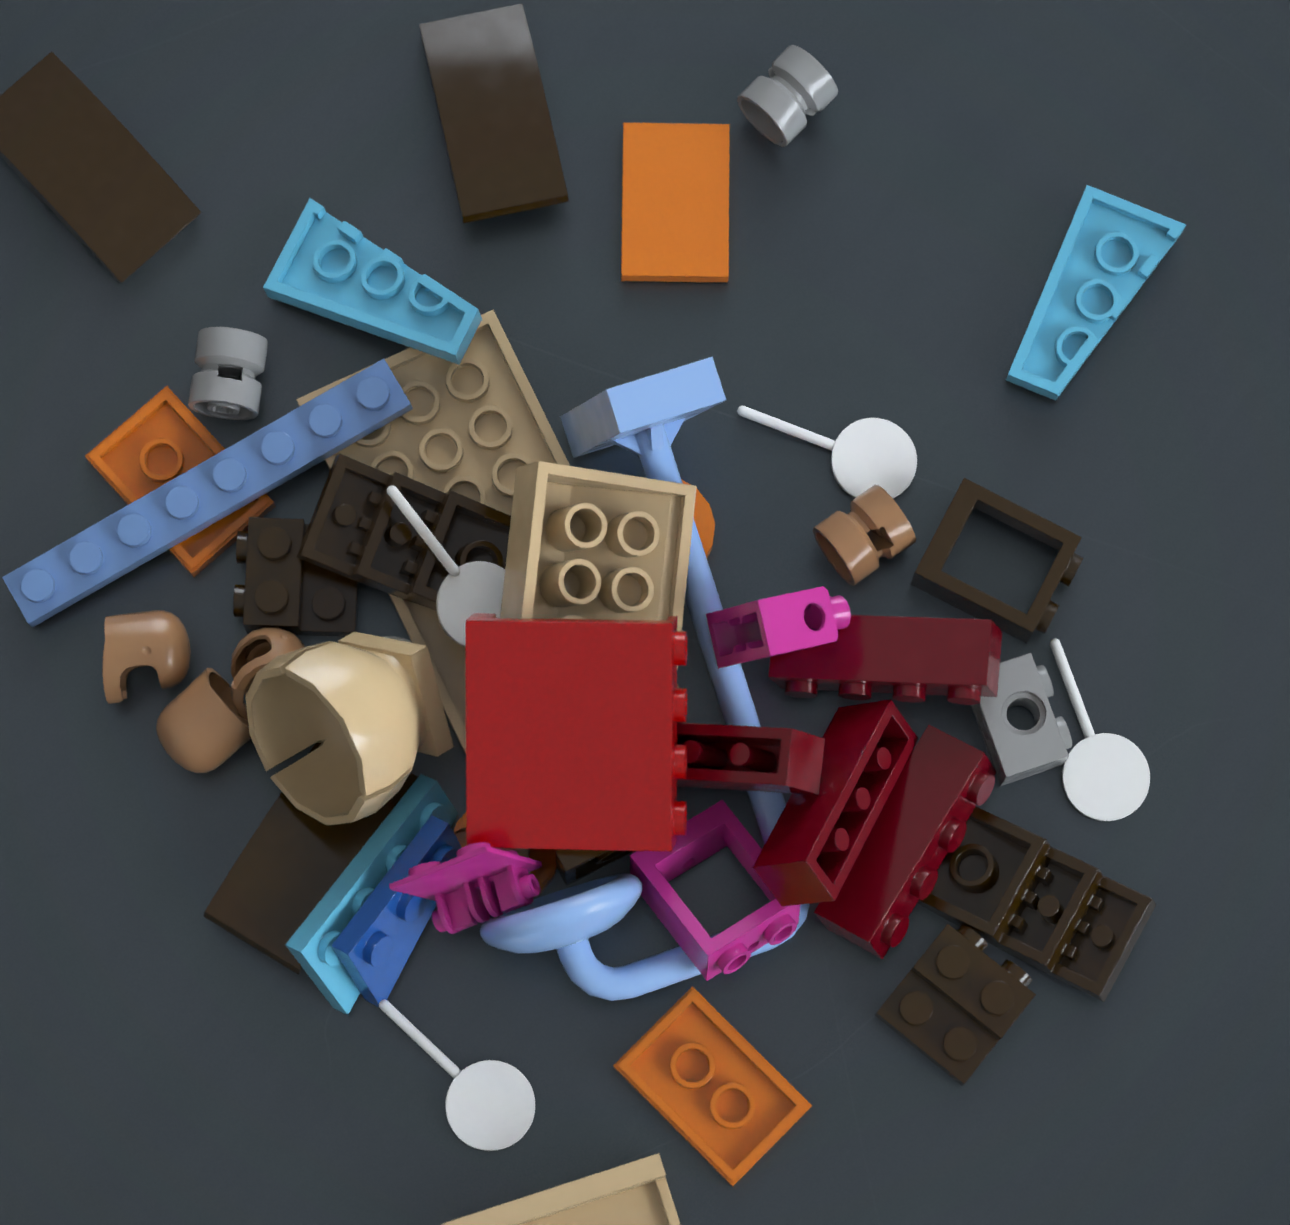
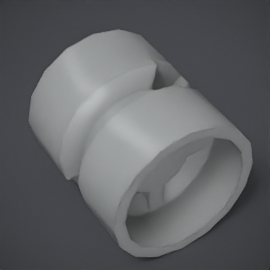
[737,45,838,147]
[188,327,268,420]

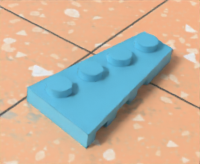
[1006,185,1186,401]
[263,198,482,365]
[285,774,458,1015]

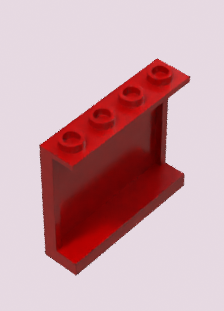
[465,613,688,852]

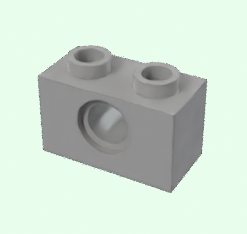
[971,653,1072,786]

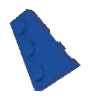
[331,815,462,1008]

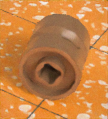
[813,484,916,586]

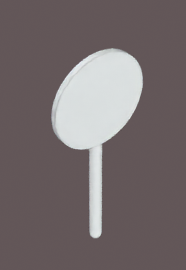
[737,406,917,499]
[387,485,505,647]
[1050,638,1150,821]
[379,999,535,1151]

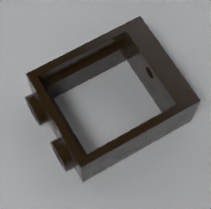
[910,478,1084,644]

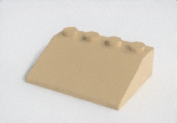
[500,461,697,669]

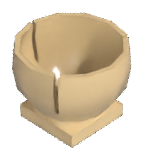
[245,632,454,826]

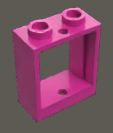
[630,799,800,981]

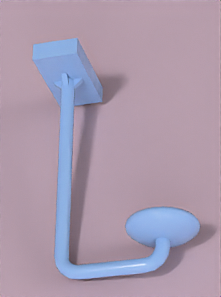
[480,357,810,1001]

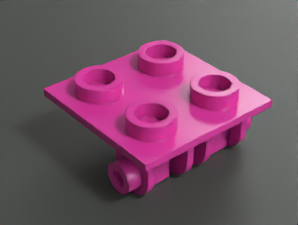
[389,842,542,934]

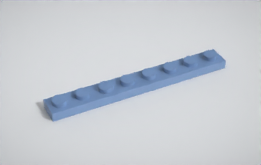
[2,358,413,628]

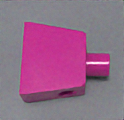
[706,586,851,669]

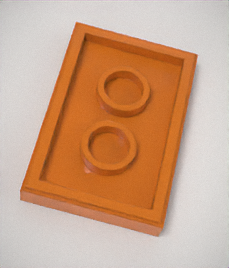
[621,123,730,283]
[85,386,276,578]
[613,986,812,1187]

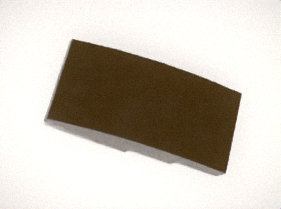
[419,3,569,224]
[0,51,202,283]
[297,454,511,611]
[203,743,418,975]
[917,807,1156,1002]

